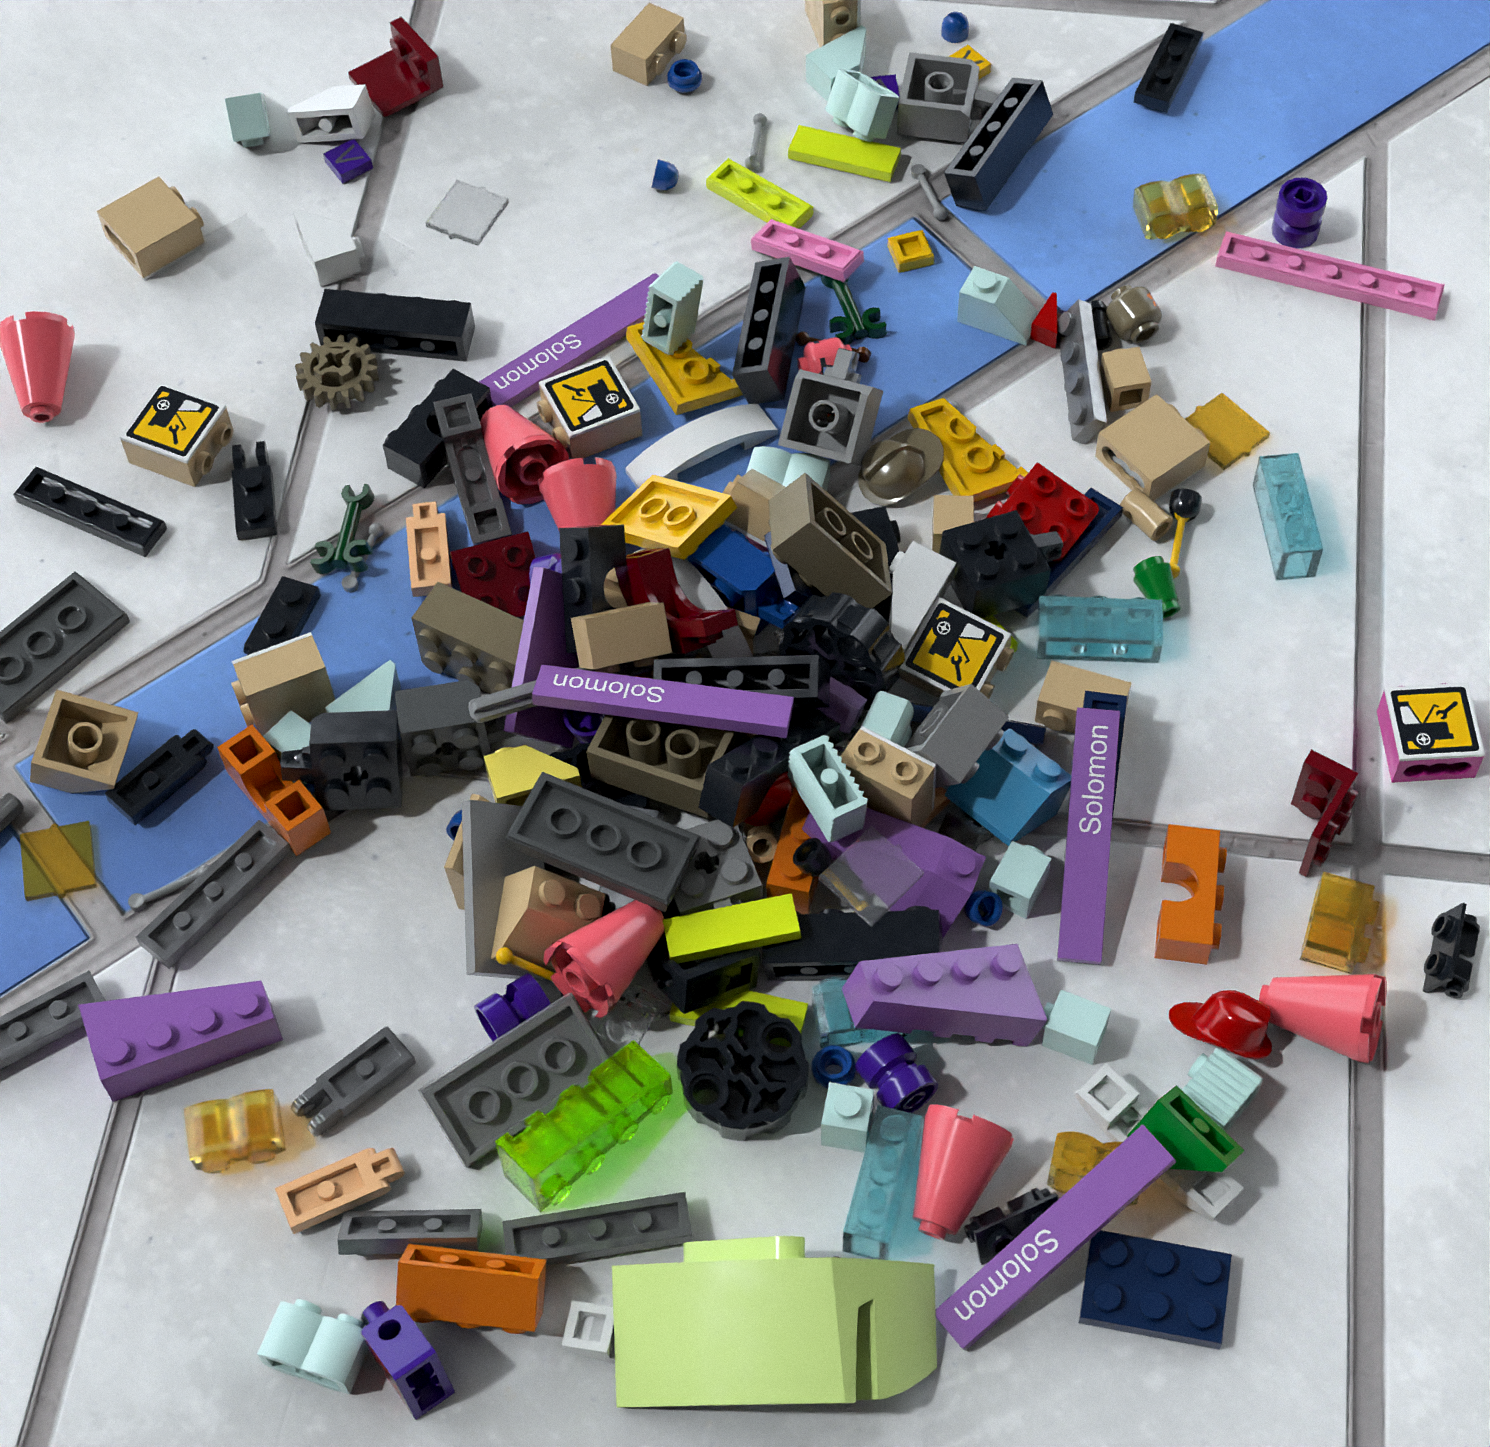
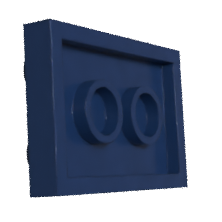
[1078,1230,1232,1350]

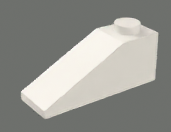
[889,541,956,655]

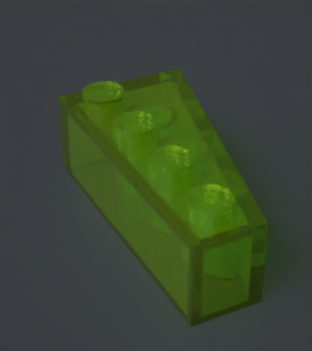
[495,1040,673,1213]

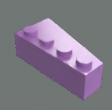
[842,944,1048,1047]
[78,980,283,1102]

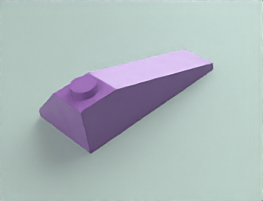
[802,808,986,940]

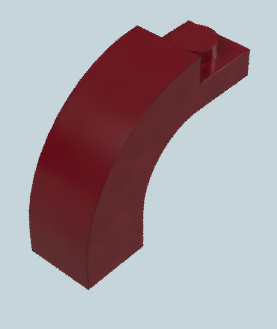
[615,548,738,654]

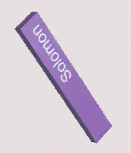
[479,272,659,407]
[532,665,794,738]
[1057,707,1120,965]
[935,1124,1176,1351]

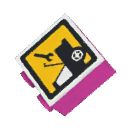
[1376,683,1485,783]

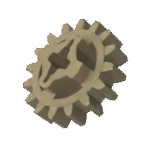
[295,335,379,410]

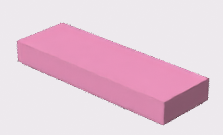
[751,219,864,282]

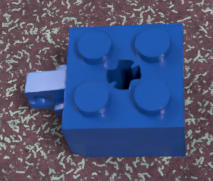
[688,524,799,635]

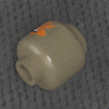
[1106,285,1162,343]

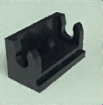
[657,948,761,1014]

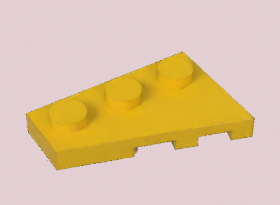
[626,322,743,415]
[907,398,1028,502]

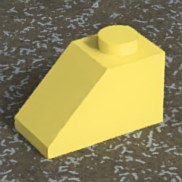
[484,745,582,806]

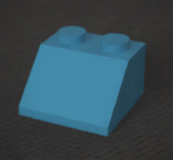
[945,728,1071,846]

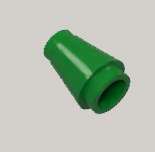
[1133,556,1181,619]

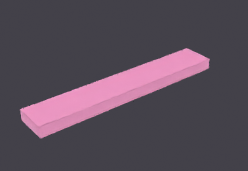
[1215,231,1445,321]

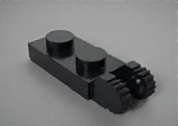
[231,441,278,540]

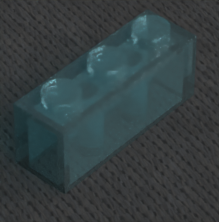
[1253,453,1323,580]
[1036,594,1163,663]
[843,1105,922,1260]

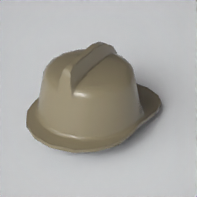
[858,428,944,506]

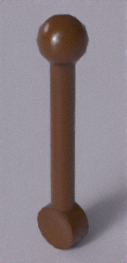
[796,331,871,363]

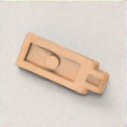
[406,501,452,597]
[275,1148,405,1234]

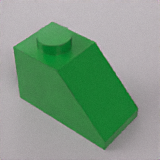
[1127,1085,1245,1172]

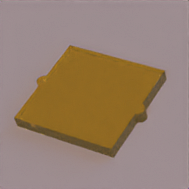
[1185,393,1270,470]
[20,821,97,901]

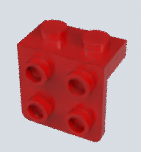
[986,462,1099,562]

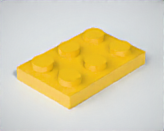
[601,475,737,560]

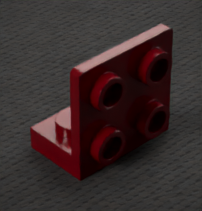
[348,17,444,117]
[450,531,536,617]
[1291,749,1359,877]

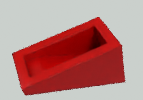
[1030,292,1057,349]

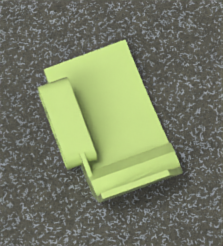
[612,1236,937,1408]

